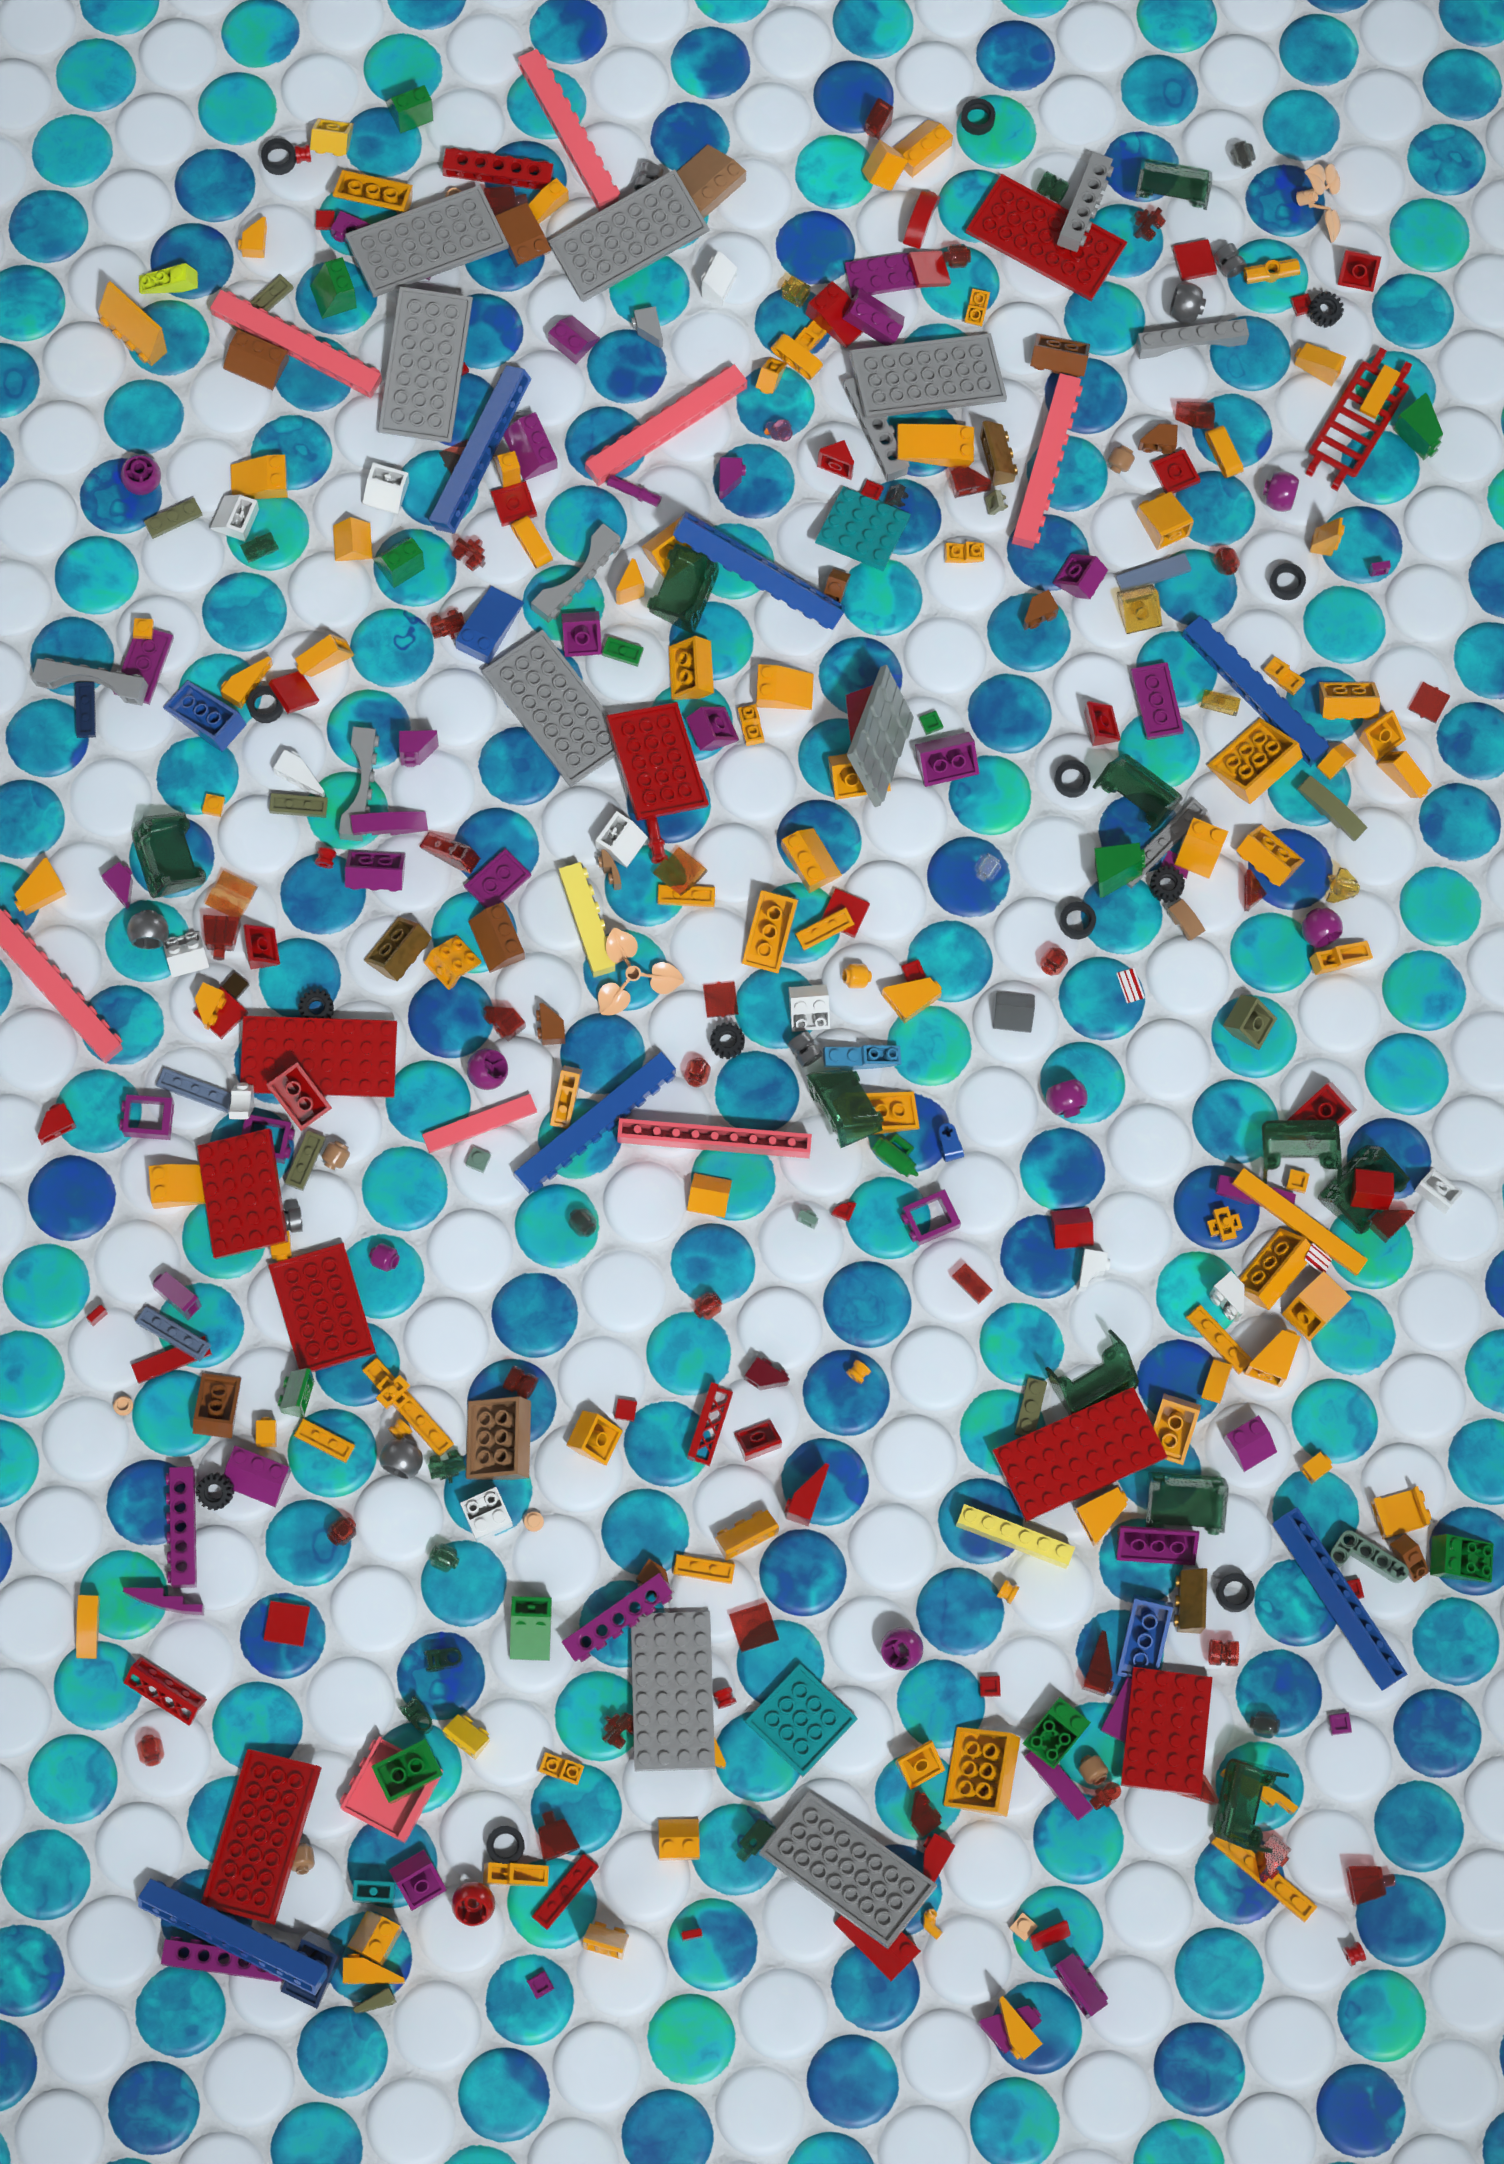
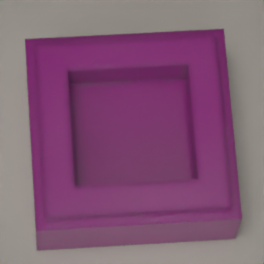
[1369,560,1391,577]
[1328,1712,1352,1736]
[527,1971,554,1999]

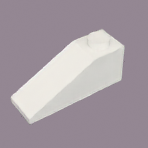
[273,750,325,797]

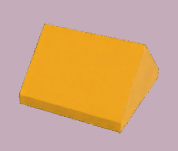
[862,140,909,191]
[333,517,373,561]
[616,558,644,605]
[1359,710,1406,761]
[687,1173,732,1218]
[895,1740,945,1790]

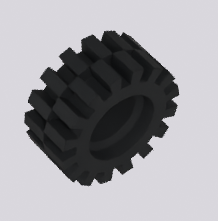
[1308,292,1344,328]
[1150,866,1185,903]
[299,989,334,1019]
[710,1022,745,1059]
[196,1472,234,1511]

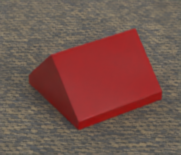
[1338,250,1382,292]
[817,440,854,480]
[1084,701,1121,746]
[243,924,280,970]
[1349,1168,1394,1211]
[1050,1208,1094,1250]
[734,1420,782,1462]

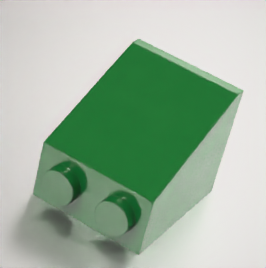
[386,85,433,134]
[310,257,357,319]
[1393,392,1443,460]
[373,538,425,588]
[1094,843,1146,898]

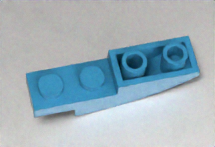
[823,1045,902,1070]

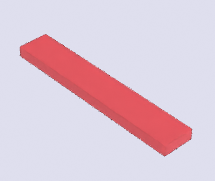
[422,1094,537,1153]

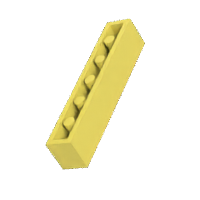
[559,862,618,978]
[956,1504,1075,1569]

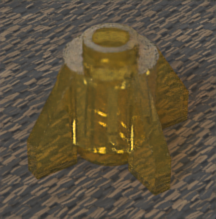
[1326,867,1360,903]

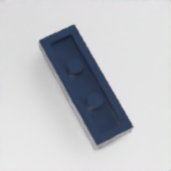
[75,682,96,738]

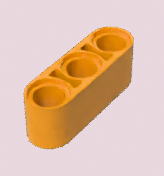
[771,334,823,380]
[1205,425,1244,478]
[511,516,553,569]

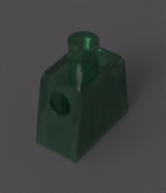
[736,1817,777,1863]

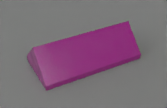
[1116,1526,1200,1565]

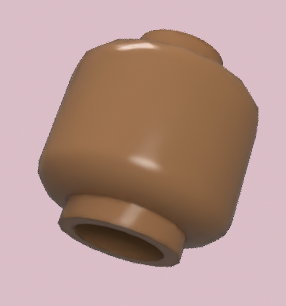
[1107,445,1135,474]
[322,1140,350,1170]
[1078,1755,1108,1785]
[291,1843,315,1875]

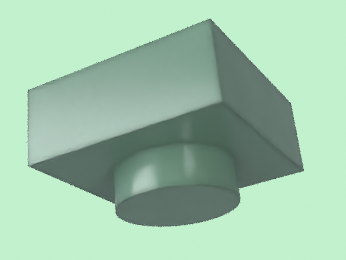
[466,1147,491,1173]
[797,1210,819,1229]

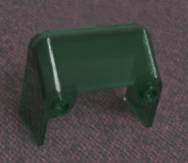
[1135,159,1212,210]
[1092,754,1183,832]
[1261,1120,1342,1184]
[1045,1329,1139,1415]
[1213,1758,1289,1853]

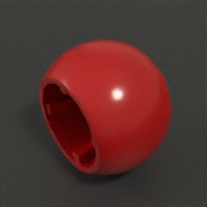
[451,1881,495,1927]

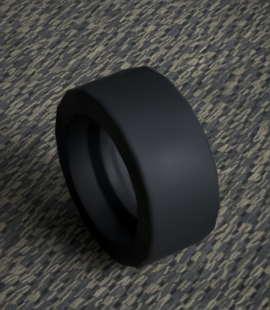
[961,98,996,135]
[261,138,296,175]
[1270,563,1306,600]
[247,685,284,723]
[1054,760,1091,798]
[1059,901,1096,940]
[1216,1573,1255,1612]
[486,1826,525,1864]

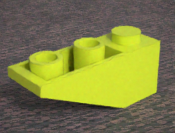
[139,263,198,294]

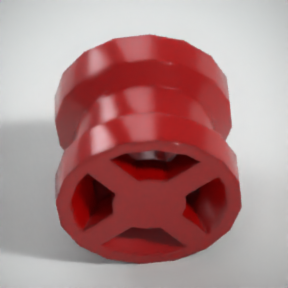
[295,144,311,164]
[315,847,337,869]
[713,1687,737,1709]
[1343,1942,1366,1966]

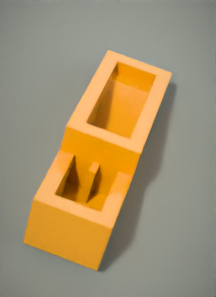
[1309,941,1373,975]
[76,1595,100,1659]
[483,1862,549,1887]

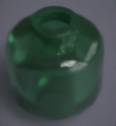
[429,1543,459,1573]

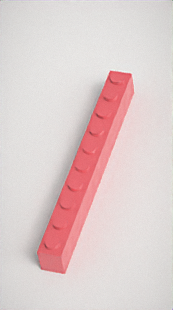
[518,49,620,212]
[210,290,382,398]
[585,364,747,486]
[1012,373,1083,549]
[0,909,123,1064]
[617,1118,812,1159]

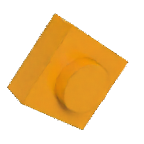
[133,618,154,639]
[202,794,225,817]
[1286,1169,1310,1194]

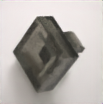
[884,484,909,507]

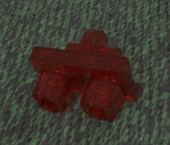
[1134,207,1166,242]
[452,537,486,571]
[430,609,465,640]
[602,1712,634,1749]
[1089,1782,1121,1811]

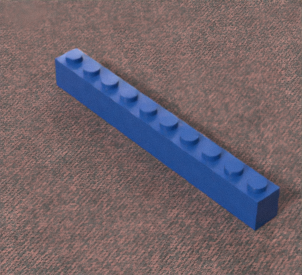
[429,365,531,534]
[673,511,845,630]
[1182,616,1330,767]
[514,1052,676,1194]
[1272,1507,1408,1691]
[138,1878,328,1995]

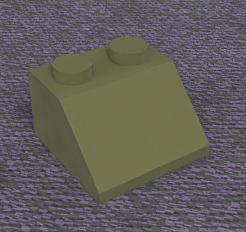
[1223,995,1277,1050]

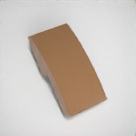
[598,849,621,890]
[1167,899,1206,941]

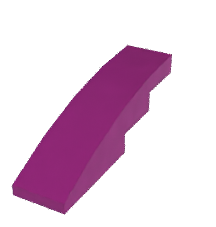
[350,811,428,836]
[1215,1175,1296,1207]
[123,1588,204,1615]
[1024,1751,1093,1821]

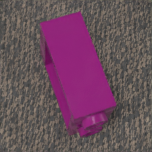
[120,1095,174,1140]
[241,1115,295,1164]
[900,1189,961,1246]

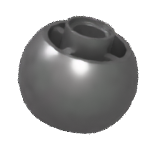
[1170,282,1206,323]
[127,910,169,949]
[380,1438,423,1479]

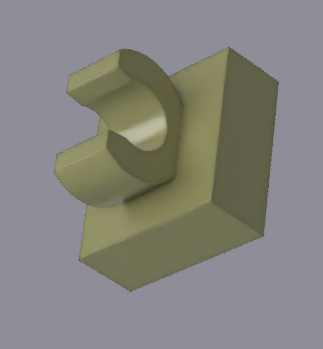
[985,490,1008,515]

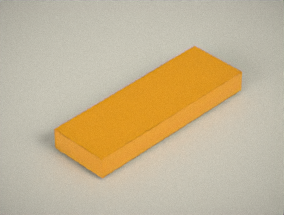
[1359,364,1401,419]
[658,885,715,907]
[795,907,855,951]
[294,1419,355,1463]
[673,1554,735,1584]

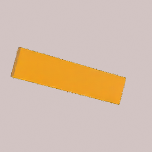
[1185,1305,1252,1375]

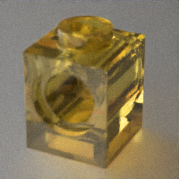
[781,276,811,308]

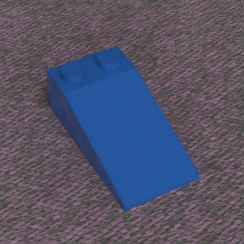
[455,586,524,665]
[163,680,247,752]
[1117,1594,1173,1678]

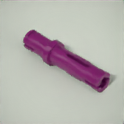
[607,475,662,507]

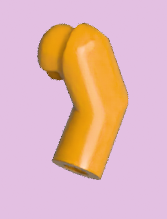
[923,1909,943,1940]

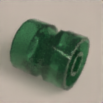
[1036,171,1070,204]

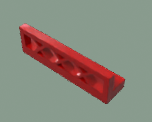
[687,1382,733,1466]
[123,1657,207,1726]

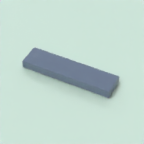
[1116,553,1191,594]
[156,1068,231,1113]
[135,1306,211,1362]

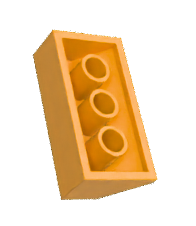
[333,170,413,213]
[1239,1228,1311,1310]

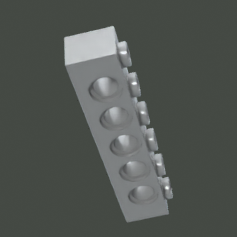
[1057,152,1114,252]
[843,377,910,482]

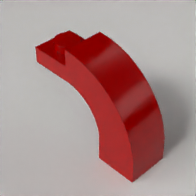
[903,191,941,249]

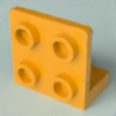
[424,936,481,990]

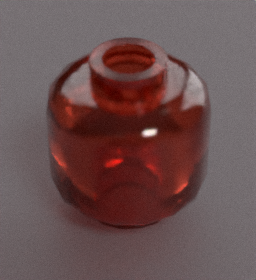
[943,244,971,268]
[1213,547,1240,575]
[1040,947,1068,976]
[684,1058,711,1087]
[693,1291,723,1320]
[327,1516,356,1546]
[137,1735,165,1766]

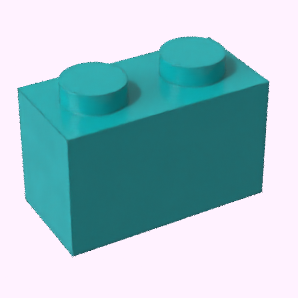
[352,1880,396,1905]

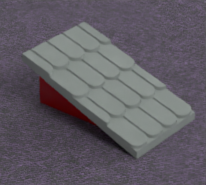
[846,665,914,807]

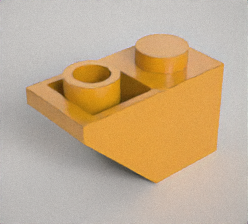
[194,982,226,1030]

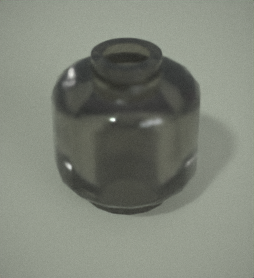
[1230,141,1256,169]
[568,1208,597,1237]
[1250,1711,1280,1739]

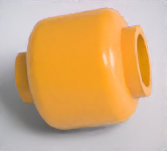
[842,964,872,989]

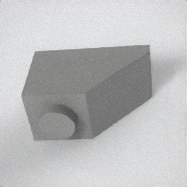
[631,306,663,348]

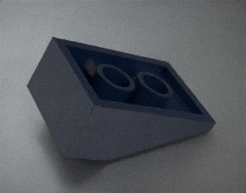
[281,1931,345,2009]

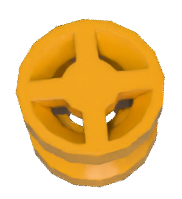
[846,1360,871,1384]
[388,1418,412,1440]
[997,1580,1020,1604]

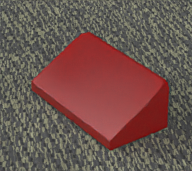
[1029,1920,1071,1952]

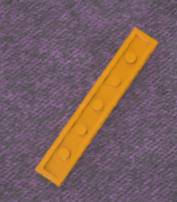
[362,1358,454,1458]
[1211,1827,1317,1922]

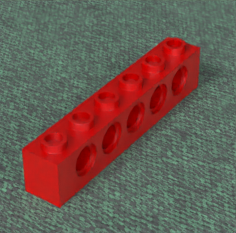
[442,148,554,190]

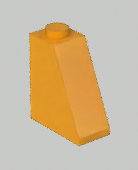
[1294,343,1347,387]
[493,451,521,488]
[295,634,354,677]
[1377,751,1432,798]
[14,857,67,916]
[881,977,942,1024]
[1075,1487,1128,1546]

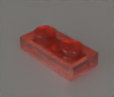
[951,1263,993,1305]

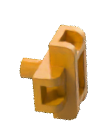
[1207,1206,1243,1242]
[376,1375,410,1410]

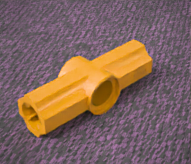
[1243,258,1300,284]

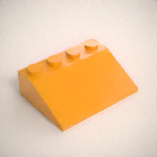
[98,281,167,366]
[1207,718,1303,804]
[943,1727,1021,1817]

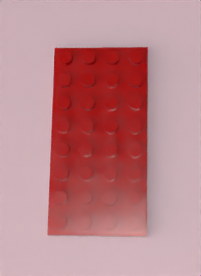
[966,174,1127,302]
[240,1016,397,1098]
[992,1387,1168,1522]
[201,1749,322,1925]

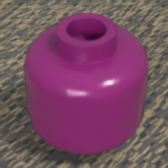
[369,1243,400,1272]

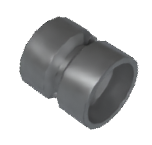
[634,162,664,191]
[1214,243,1247,278]
[788,1031,823,1067]
[283,1207,303,1233]

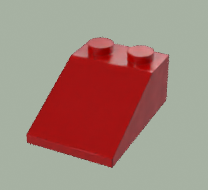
[806,281,863,348]
[1285,1082,1357,1150]
[784,1463,829,1527]

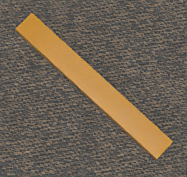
[1232,1168,1368,1276]

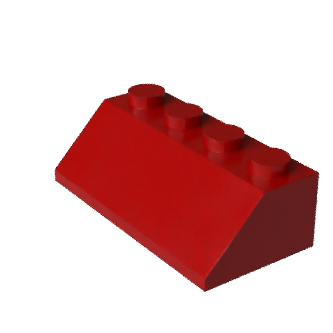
[834,1915,921,1981]

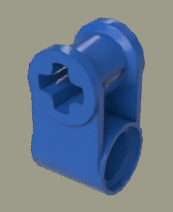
[937,1123,964,1162]

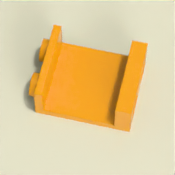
[1370,1486,1431,1539]

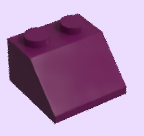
[548,316,600,364]
[1053,554,1108,599]
[562,611,602,657]
[686,707,739,751]
[399,730,439,767]
[1223,1415,1277,1472]
[389,1850,447,1911]

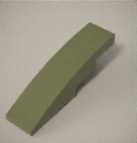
[1297,775,1368,841]

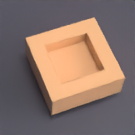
[1009,1913,1038,1942]

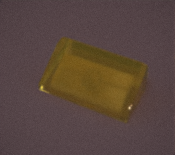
[1200,690,1241,716]

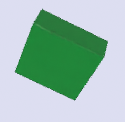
[919,710,944,735]

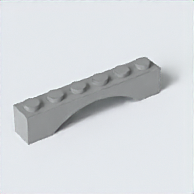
[1136,319,1249,359]
[531,524,621,623]
[32,658,148,706]
[339,727,380,842]

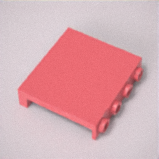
[339,1736,444,1844]

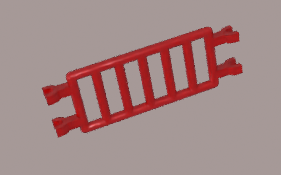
[1305,347,1413,491]

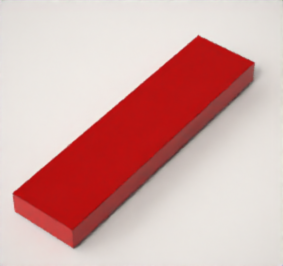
[131,1336,212,1384]
[532,1854,599,1930]

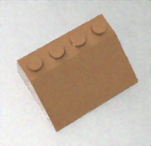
[677,145,746,218]
[466,1397,531,1480]

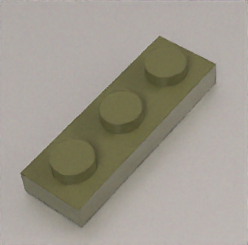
[144,498,203,539]
[269,793,328,818]
[285,1130,326,1191]
[1014,1377,1047,1437]

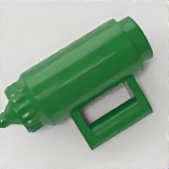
[872,1134,919,1177]

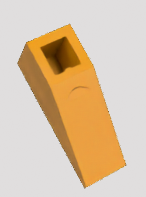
[1310,517,1345,556]

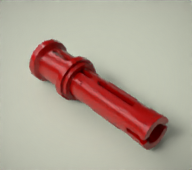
[646,817,668,864]

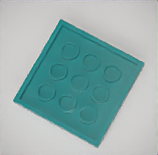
[815,486,911,571]
[745,1664,858,1777]

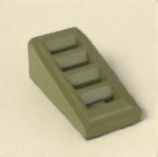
[353,1988,397,2014]

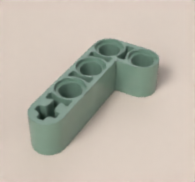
[1329,1531,1409,1583]

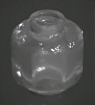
[973,853,1001,882]

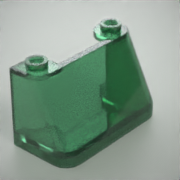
[647,543,719,633]
[132,812,206,898]
[806,1069,884,1148]
[1318,1145,1410,1234]
[1145,1472,1229,1535]

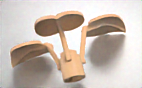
[1296,164,1341,243]
[598,928,684,1015]

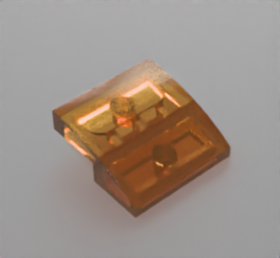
[653,847,708,896]
[205,870,258,921]

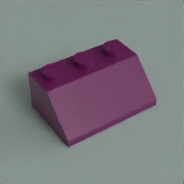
[842,288,905,346]
[503,412,558,481]
[915,732,979,787]
[345,850,406,892]
[224,1446,291,1508]
[1051,1953,1108,2019]

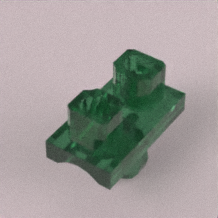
[240,532,279,563]
[428,1450,466,1484]

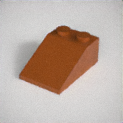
[495,202,551,267]
[193,1373,241,1439]

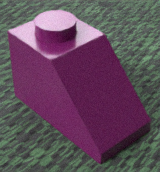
[719,457,746,499]
[101,862,133,909]

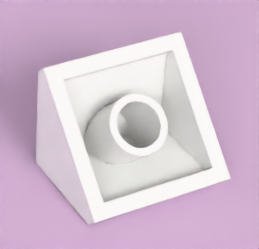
[1415,1168,1463,1214]

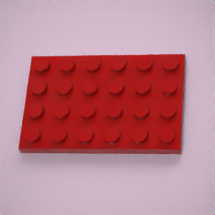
[605,702,709,821]
[197,1128,288,1259]
[269,1243,376,1372]
[1121,1667,1213,1796]

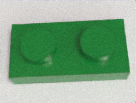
[602,637,644,667]

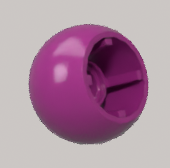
[121,455,161,495]
[1263,471,1299,512]
[1301,908,1343,948]
[467,1048,508,1090]
[1046,1079,1088,1118]
[880,1627,923,1671]

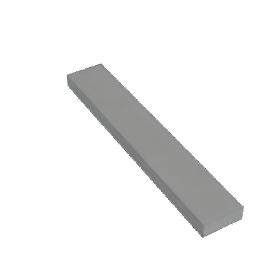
[1126,798,1208,889]

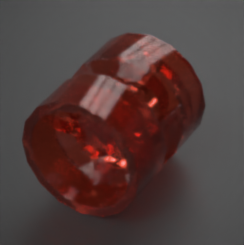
[503,1365,539,1400]
[1208,1639,1239,1667]

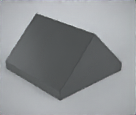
[993,991,1035,1033]

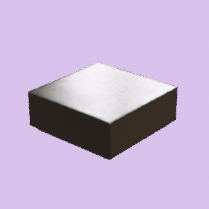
[222,972,250,999]

